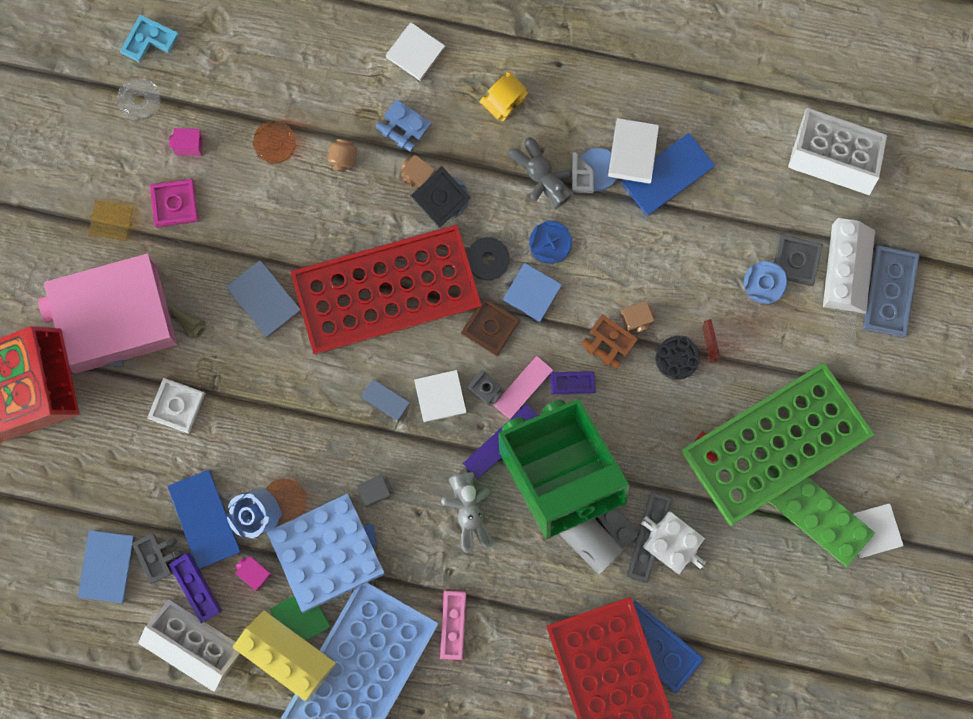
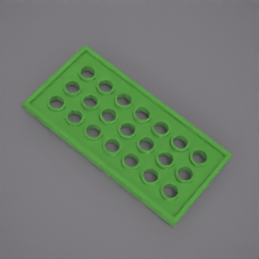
[681,362,875,526]

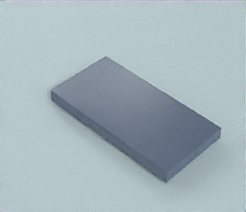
[862,245,920,338]

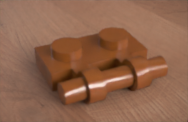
[581,314,638,369]

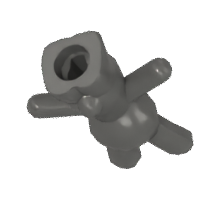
[509,137,573,210]

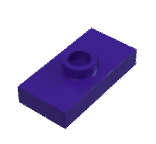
[550,371,596,395]

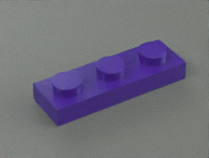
[169,553,222,623]

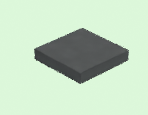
[774,234,823,287]

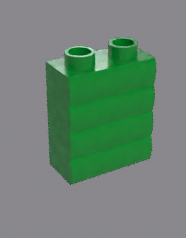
[498,398,629,540]

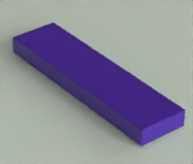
[463,404,538,480]

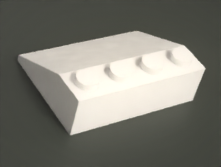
[788,108,887,195]

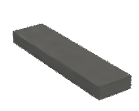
[625,491,672,583]

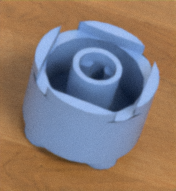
[227,488,282,538]

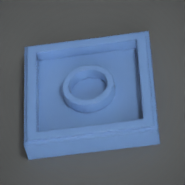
[503,263,562,322]

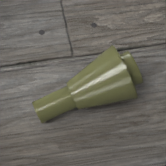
[169,306,205,338]

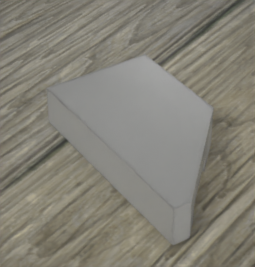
[572,152,594,193]

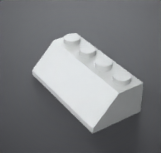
[823,218,875,314]
[138,600,241,692]

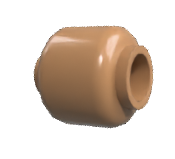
[327,139,357,172]

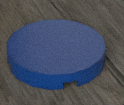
[529,221,572,264]

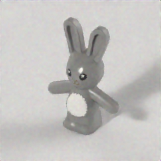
[441,472,493,553]

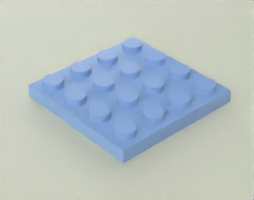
[267,494,385,613]

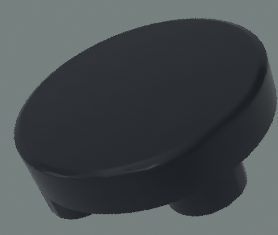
[655,336,700,380]

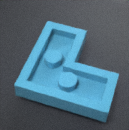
[120,15,179,63]

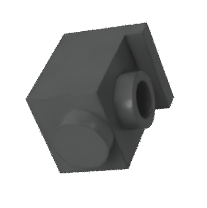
[468,369,503,405]

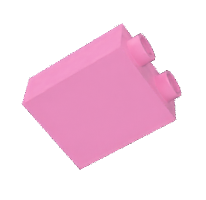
[38,253,178,374]

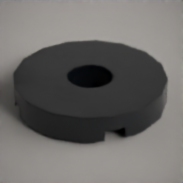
[467,237,510,281]

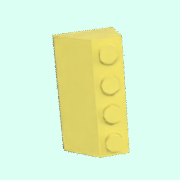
[233,610,336,701]

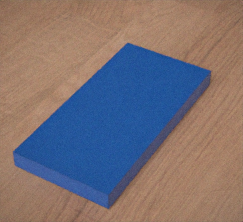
[621,133,715,217]
[167,470,241,570]
[633,600,704,694]

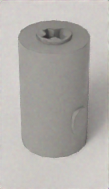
[559,519,624,574]

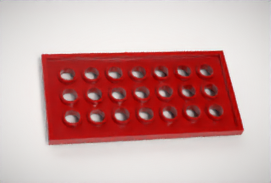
[290,225,482,355]

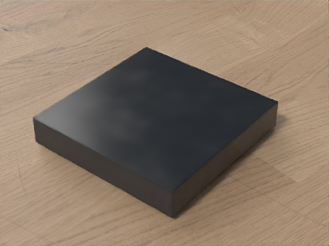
[410,166,471,228]

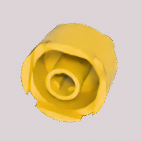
[480,71,529,121]

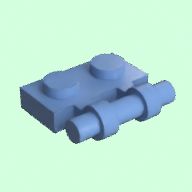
[376,99,431,152]

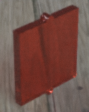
[702,319,720,363]

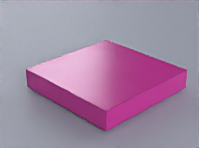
[150,179,199,228]

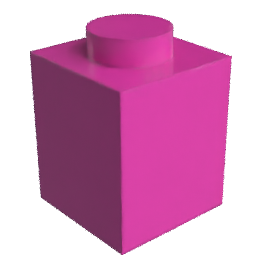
[169,128,203,156]
[235,556,272,591]

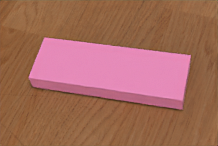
[494,356,553,419]
[440,591,466,660]

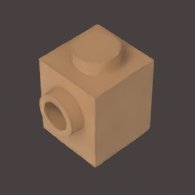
[401,154,435,188]
[620,301,656,333]

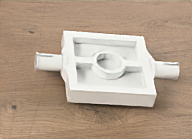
[641,511,706,574]

